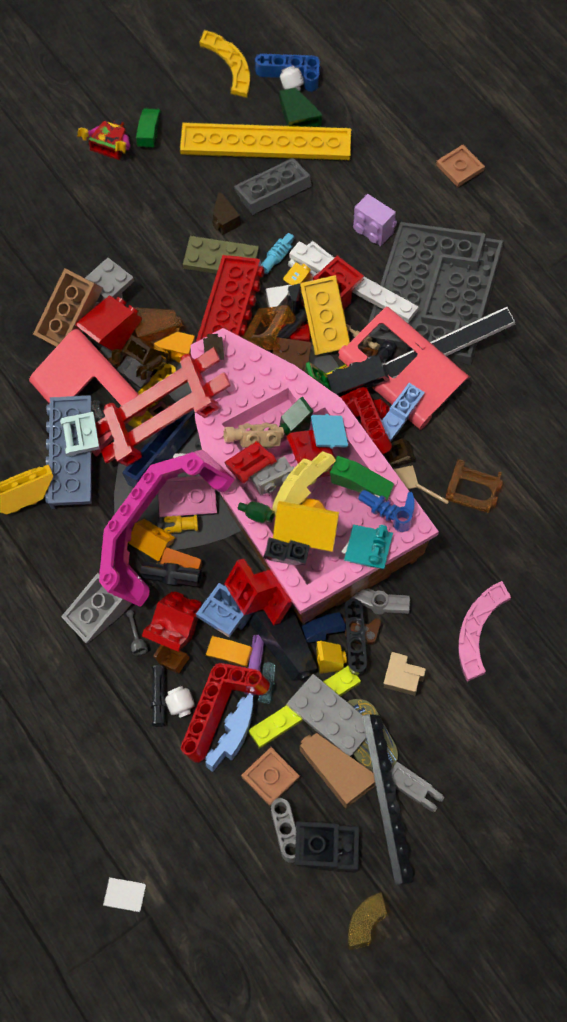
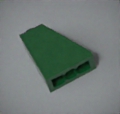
[279,88,322,127]

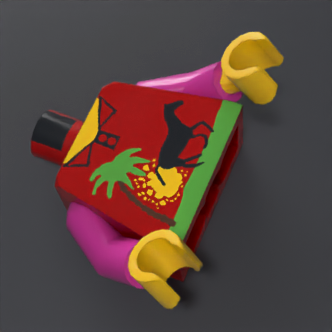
[77,119,130,160]

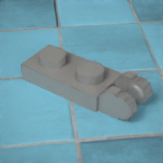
[391,762,444,812]

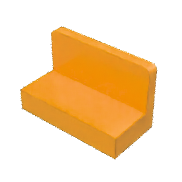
[128,519,176,561]

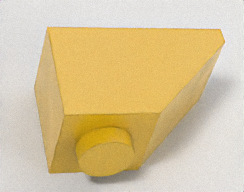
[316,641,347,674]

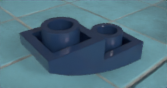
[301,612,346,643]

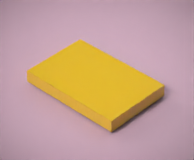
[273,501,339,552]

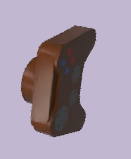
[344,617,381,644]

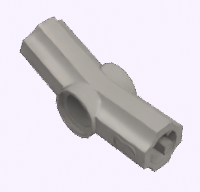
[351,588,410,614]

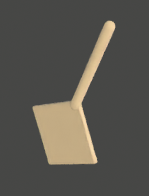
[393,466,449,504]

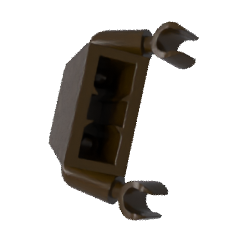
[112,335,170,380]

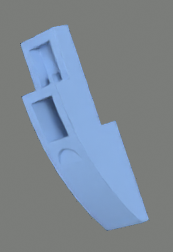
[382,383,425,442]
[205,693,253,772]

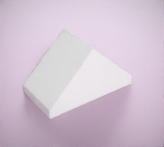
[266,285,291,321]

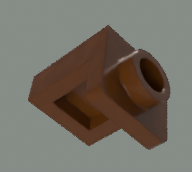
[153,645,190,674]

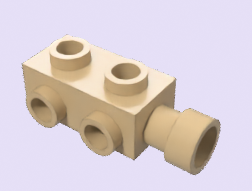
[223,423,284,448]

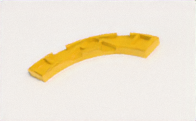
[200,30,250,98]

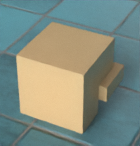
[384,652,426,696]

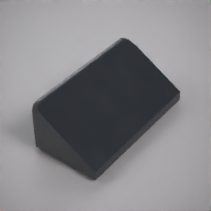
[288,283,301,318]

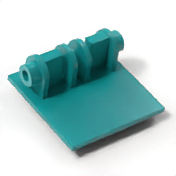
[344,525,393,569]

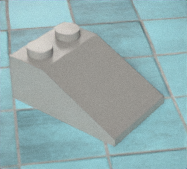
[61,573,132,643]

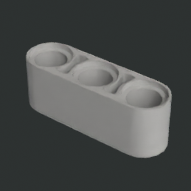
[271,798,296,863]

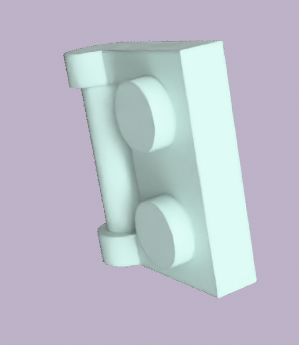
[60,412,100,456]

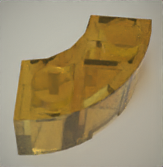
[348,893,387,950]

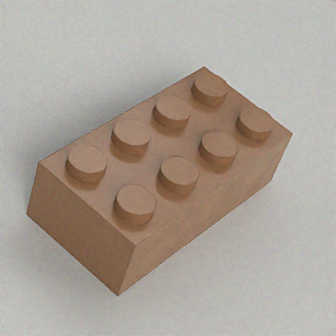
[33,269,103,347]

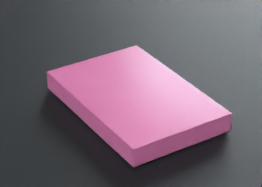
[157,476,217,518]

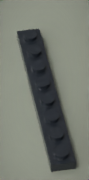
[363,714,413,885]

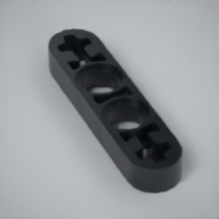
[344,598,367,675]

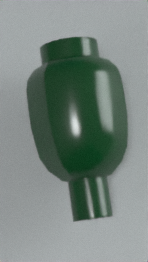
[238,502,275,524]

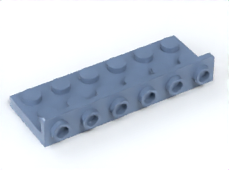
[45,395,92,509]

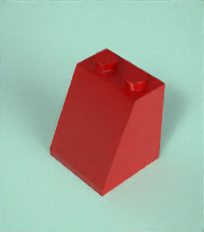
[75,295,143,351]

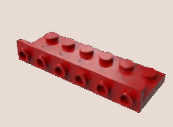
[196,255,264,342]

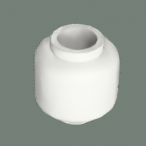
[280,66,304,90]
[165,686,195,718]

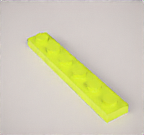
[248,666,361,748]

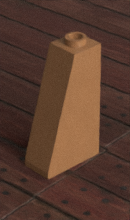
[300,733,376,808]

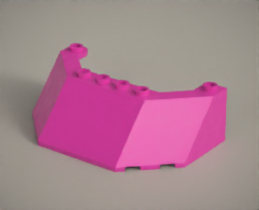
[99,450,235,607]

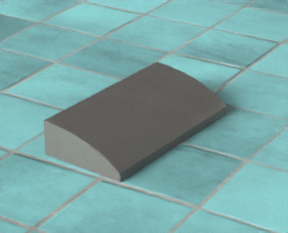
[234,158,312,215]

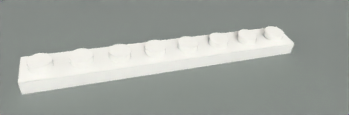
[289,241,418,323]

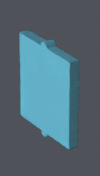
[311,414,348,449]

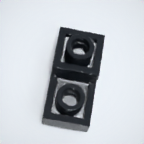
[263,537,310,565]

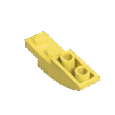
[271,451,336,517]

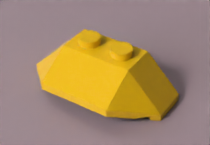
[0,465,53,514]

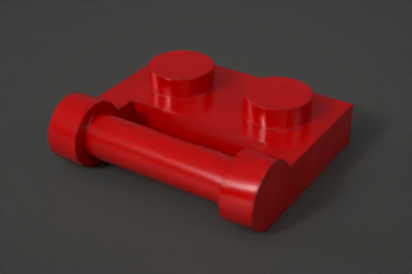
[225,441,277,484]

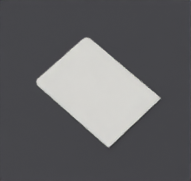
[103,878,146,912]

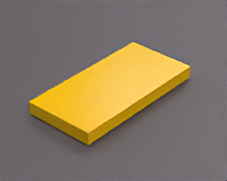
[300,275,350,355]

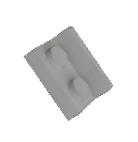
[250,456,294,495]

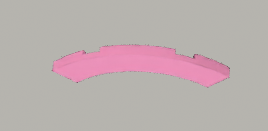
[459,581,511,682]

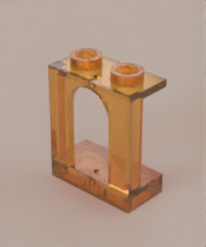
[243,305,296,350]
[445,459,503,513]

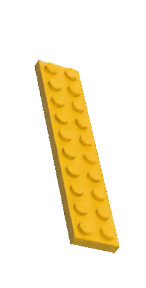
[180,123,351,160]

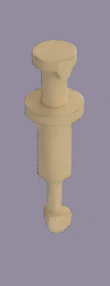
[346,324,380,350]

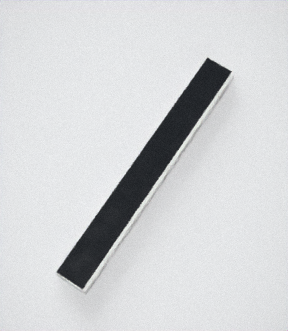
[384,307,515,378]

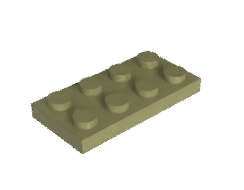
[183,236,259,274]

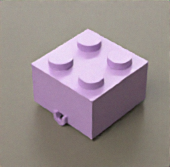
[353,194,397,246]

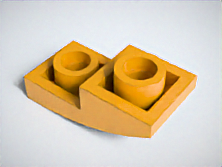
[206,636,252,667]

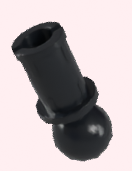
[376,340,396,363]

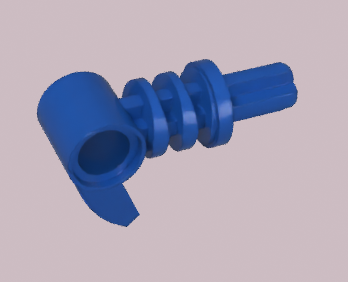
[358,490,415,532]

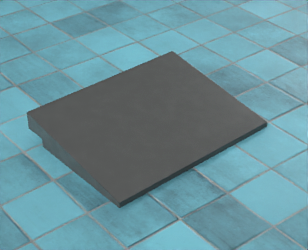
[367,222,503,365]

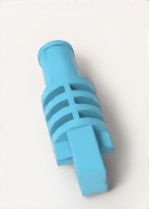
[262,233,294,274]

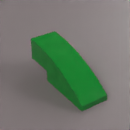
[136,108,161,147]

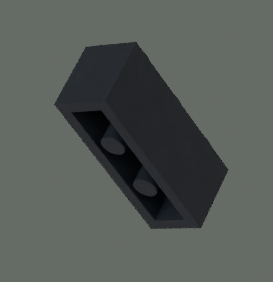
[327,355,390,397]

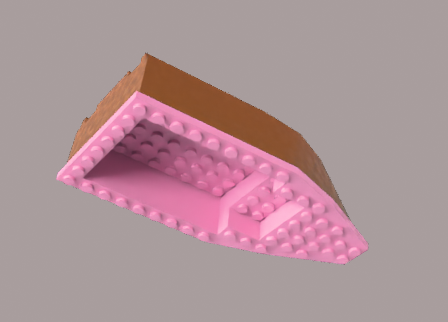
[190,328,439,624]

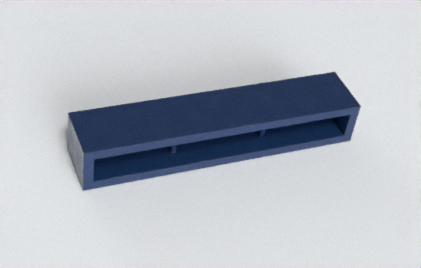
[122,391,197,488]

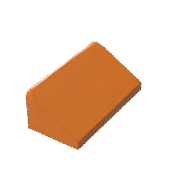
[161,547,202,569]

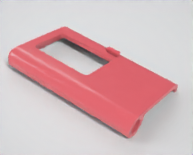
[338,306,470,430]
[29,329,147,457]

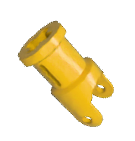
[164,514,198,533]

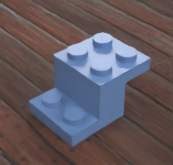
[196,583,255,637]

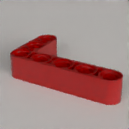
[340,387,392,454]
[181,663,270,762]

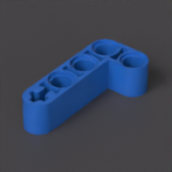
[255,54,319,91]

